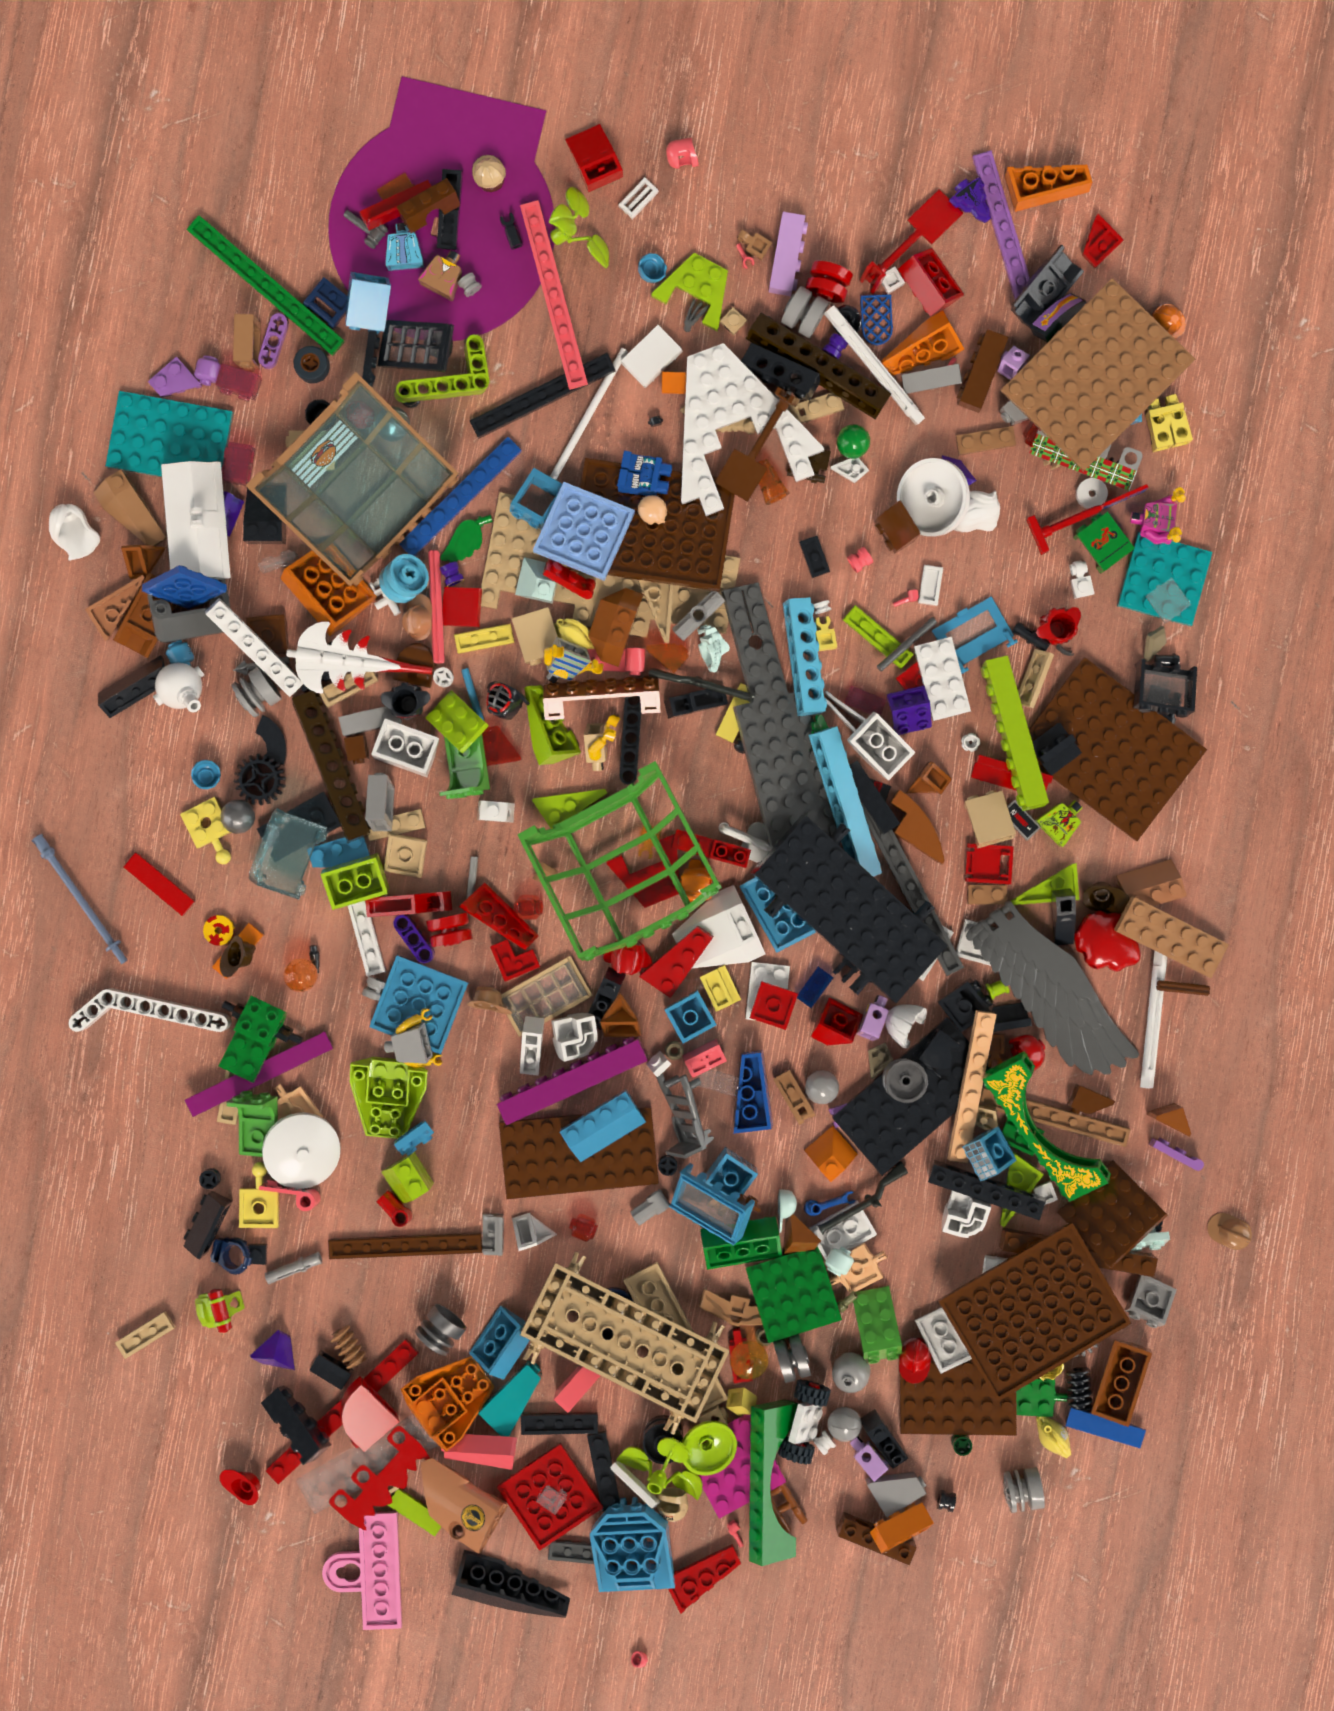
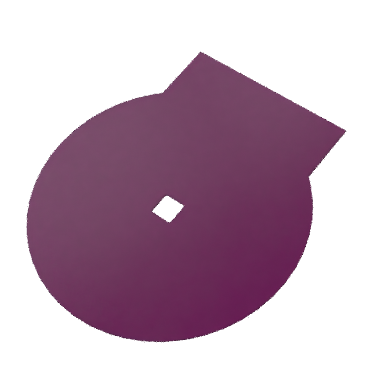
[328,76,555,341]

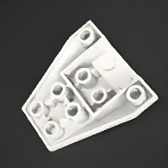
[672,885,765,968]

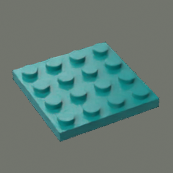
[1117,532,1213,627]

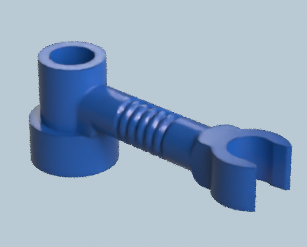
[804,1191,856,1216]

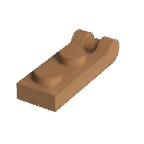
[773,1069,816,1125]

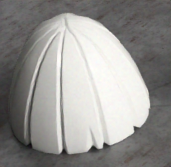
[885,1004,927,1049]

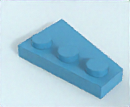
[307,837,370,868]

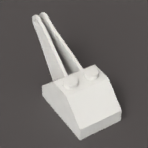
[824,690,915,780]

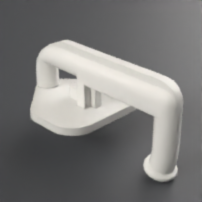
[719,822,771,862]

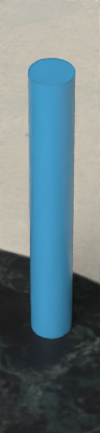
[461,668,484,720]

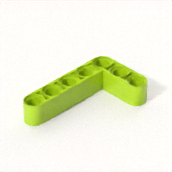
[394,335,489,403]

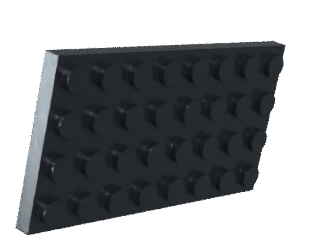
[832,1017,991,1176]

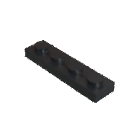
[521,1412,598,1435]
[587,1431,620,1511]

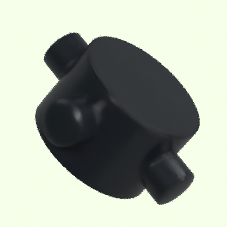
[648,416,663,427]

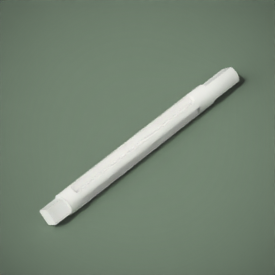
[824,305,925,425]
[1140,950,1167,1089]

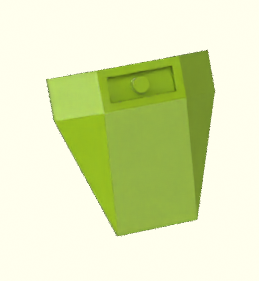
[349,1057,428,1139]

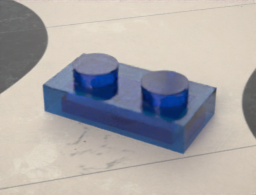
[797,966,834,1009]

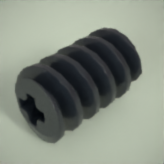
[1066,1367,1093,1410]

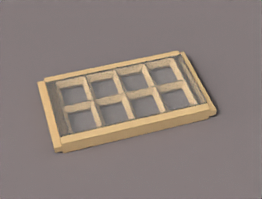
[501,956,593,1037]

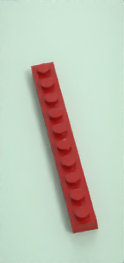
[265,1339,419,1485]

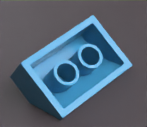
[469,1305,530,1379]

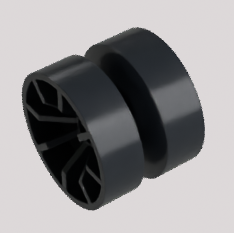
[643,1415,683,1464]

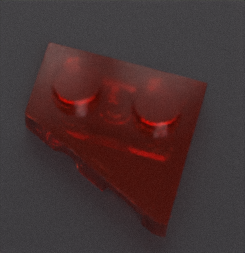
[482,725,522,767]

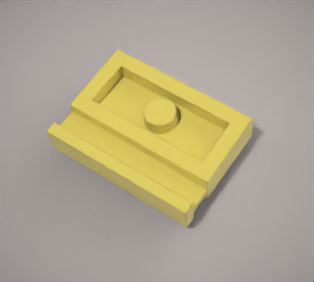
[700,965,741,1012]

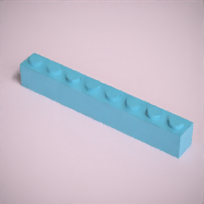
[809,726,882,877]

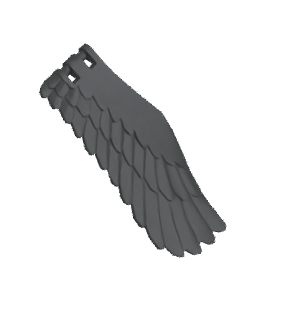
[966,900,1139,1075]

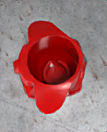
[1036,607,1081,645]
[603,940,652,975]

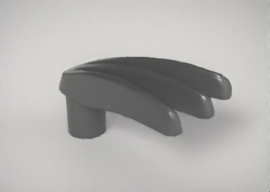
[684,298,709,332]

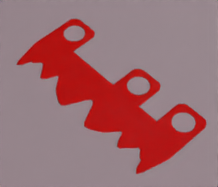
[329,1426,430,1531]

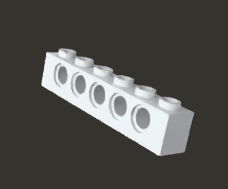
[205,598,303,697]

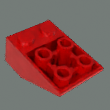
[565,124,623,193]

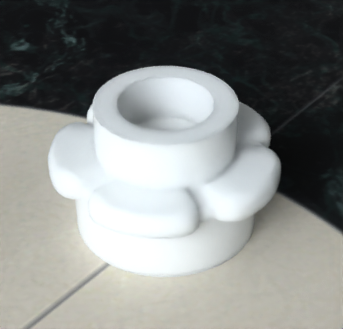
[961,733,980,752]

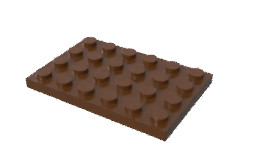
[900,1356,1017,1436]

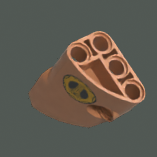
[421,1458,508,1554]

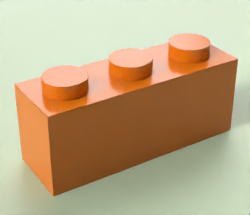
[870,1503,934,1554]

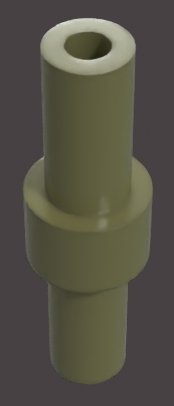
[837,1291,858,1313]

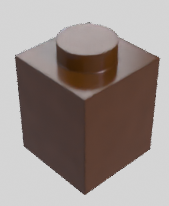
[344,735,369,765]

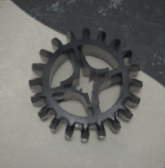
[234,754,286,806]

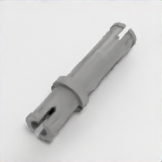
[265,1252,323,1284]

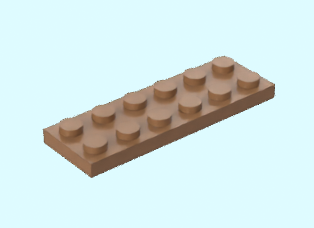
[1114,896,1229,978]

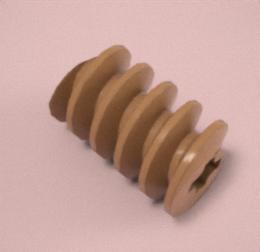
[330,1324,368,1369]

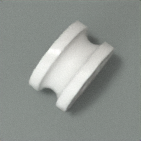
[813,600,832,614]

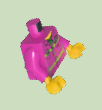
[1130,487,1186,545]

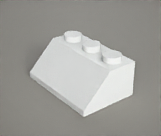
[371,719,439,777]

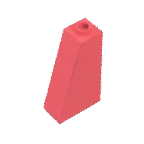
[554,1365,600,1413]
[441,1434,517,1470]

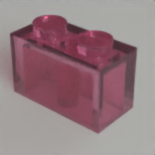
[215,363,262,402]
[221,442,256,486]

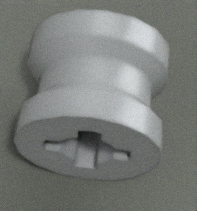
[457,273,482,297]

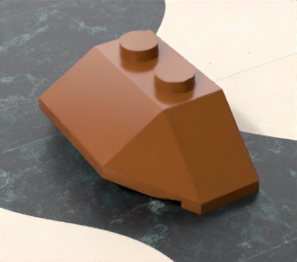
[588,588,644,667]

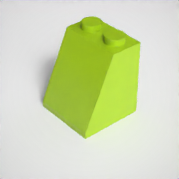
[381,1152,434,1204]

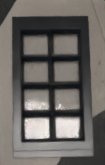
[377,320,454,372]

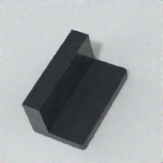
[992,1002,1032,1032]
[310,1350,354,1390]

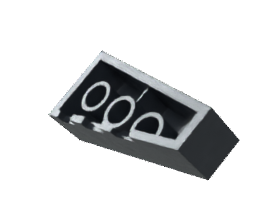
[261,1386,332,1465]

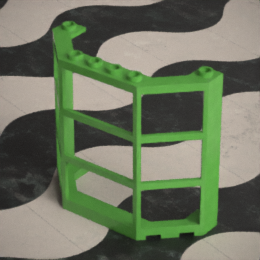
[517,761,722,961]

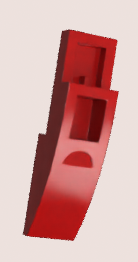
[671,829,751,868]

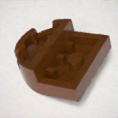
[393,643,437,688]

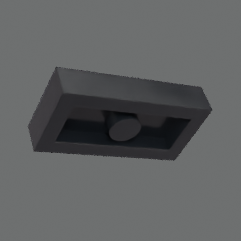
[799,536,830,579]

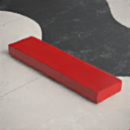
[123,852,196,916]

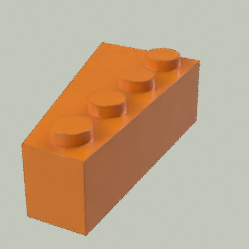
[1005,164,1093,212]

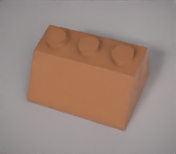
[1116,859,1187,906]

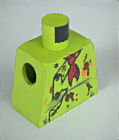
[1035,800,1082,847]

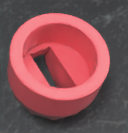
[631,1651,648,1668]

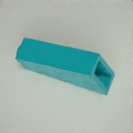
[478,1360,542,1437]

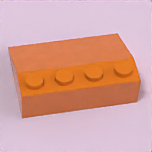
[280,542,378,636]

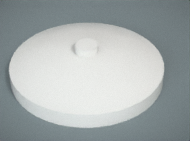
[897,458,970,537]
[262,1112,340,1189]

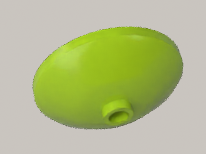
[682,1421,737,1476]

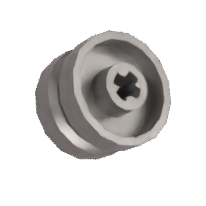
[882,1058,928,1103]
[773,1334,811,1383]

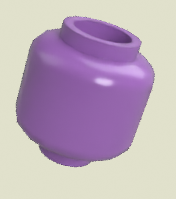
[194,355,222,386]

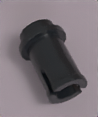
[1154,653,1180,667]

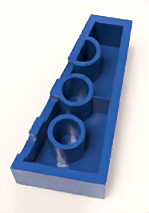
[733,1050,773,1134]

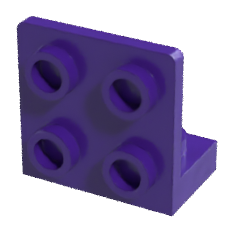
[887,686,932,735]

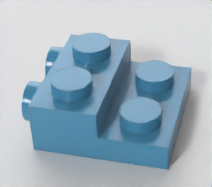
[393,1119,434,1156]

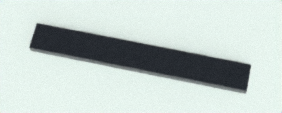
[470,353,616,439]

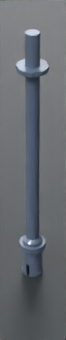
[31,834,128,964]

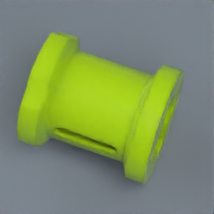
[985,980,1010,1000]

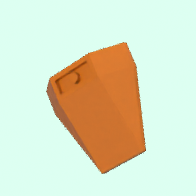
[401,1356,495,1452]

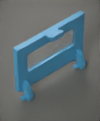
[932,596,1018,674]

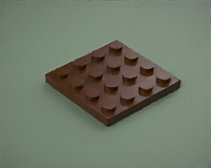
[1057,1160,1168,1269]

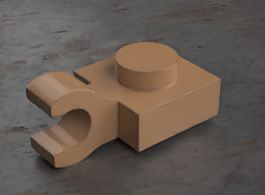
[737,230,772,261]

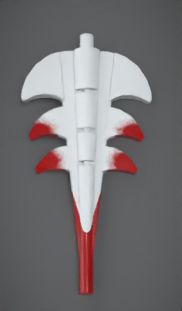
[287,621,433,693]

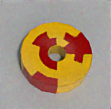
[203,915,235,946]

